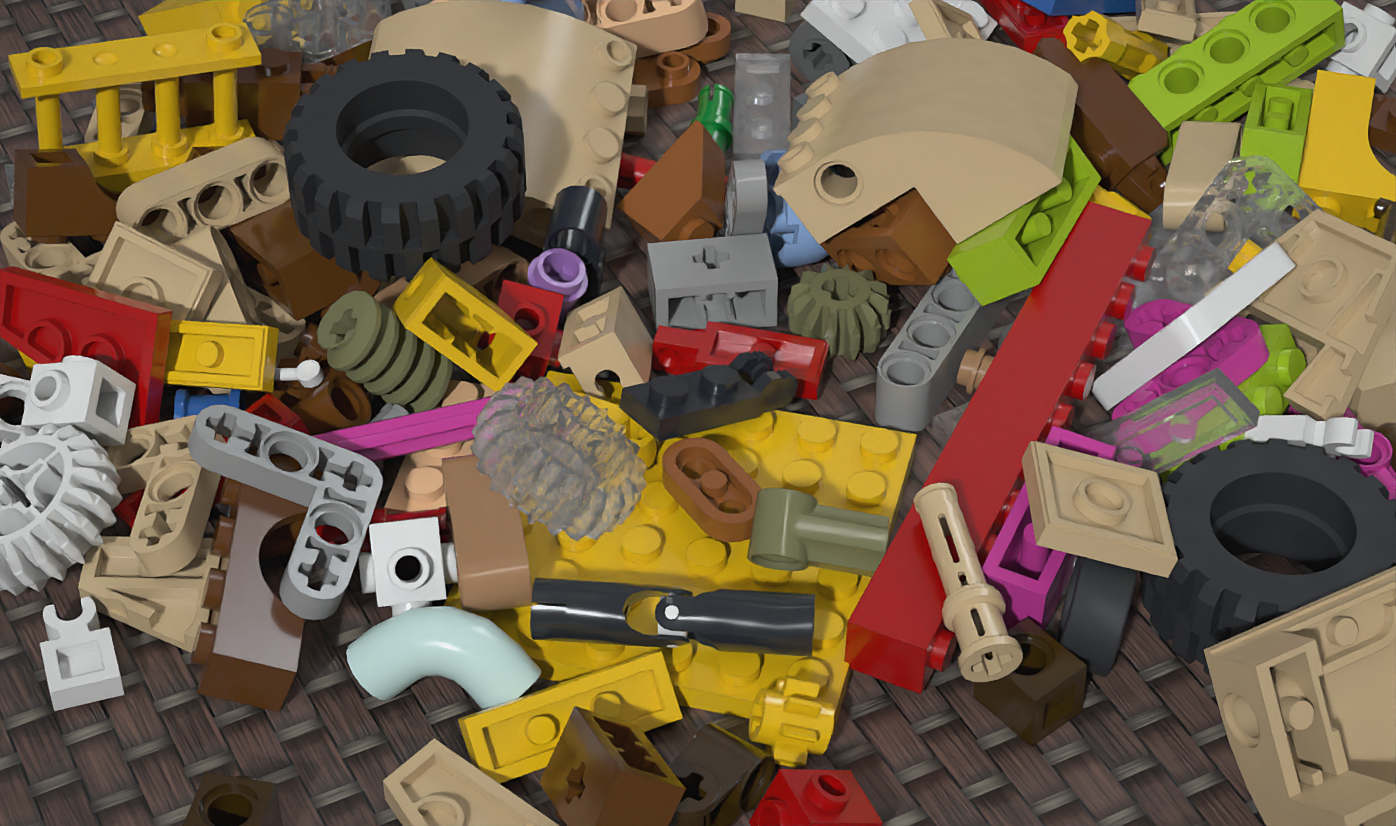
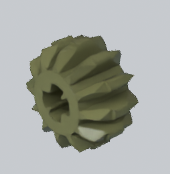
[787,263,891,362]

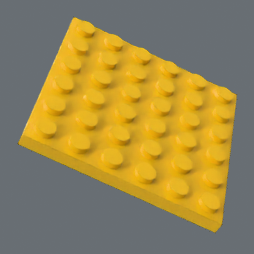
[444,371,917,735]

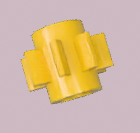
[749,676,834,768]

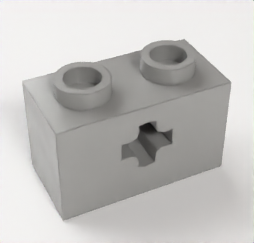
[647,233,778,332]

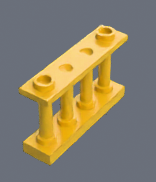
[8,22,261,192]

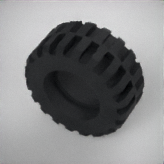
[283,49,527,283]
[1140,438,1396,676]

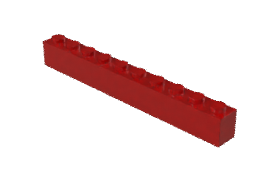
[844,201,1157,694]

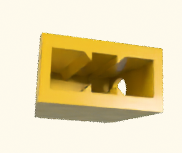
[392,257,538,394]

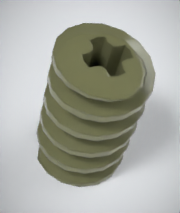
[316,290,453,414]

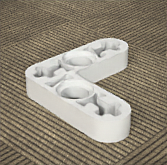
[1090,241,1296,411]

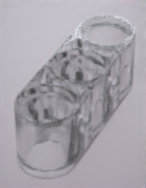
[243,0,391,63]

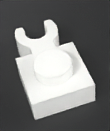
[1244,415,1374,459]
[40,596,124,711]

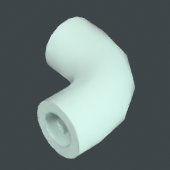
[346,606,542,710]

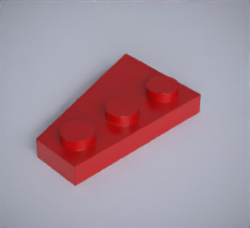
[0,266,173,429]

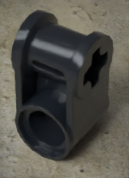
[543,186,608,300]

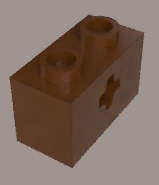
[539,706,686,826]

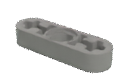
[724,159,768,237]

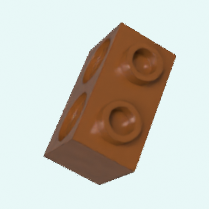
[820,189,957,285]

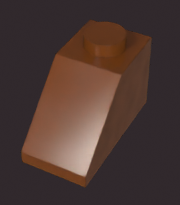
[616,120,725,243]

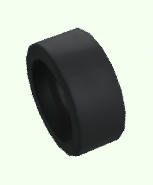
[1056,556,1138,677]

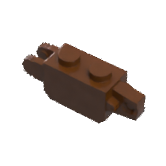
[1033,36,1168,216]
[141,48,338,140]

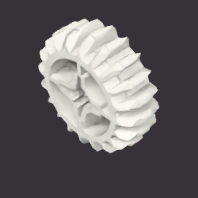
[0,422,123,596]

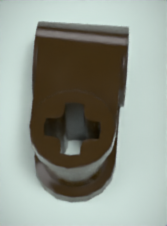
[668,723,775,826]

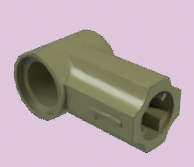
[747,488,889,577]

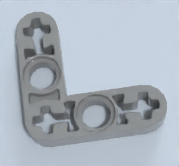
[188,404,383,620]

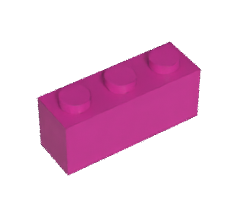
[975,426,1117,631]

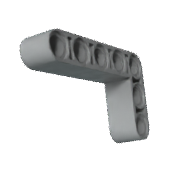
[875,187,1014,434]

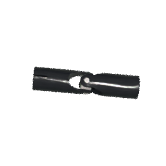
[530,578,816,657]

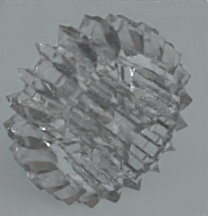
[470,376,647,541]

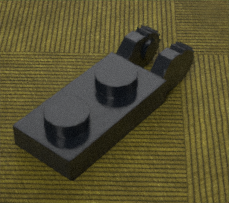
[619,350,799,442]

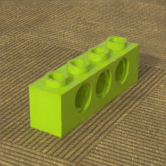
[1127,0,1345,166]

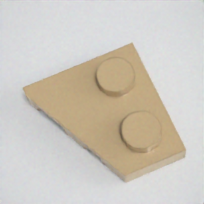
[78,536,221,653]

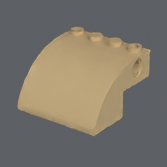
[367,0,637,249]
[773,38,1078,244]
[1204,566,1396,826]

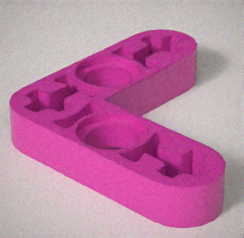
[1111,299,1270,452]

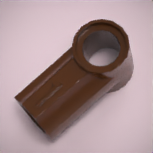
[290,364,375,436]

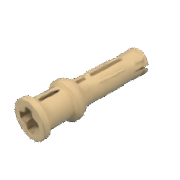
[914,483,1023,682]

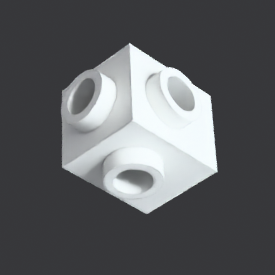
[1325,1,1396,93]
[21,355,136,446]
[358,517,458,617]

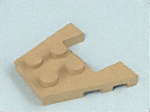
[1204,209,1396,421]

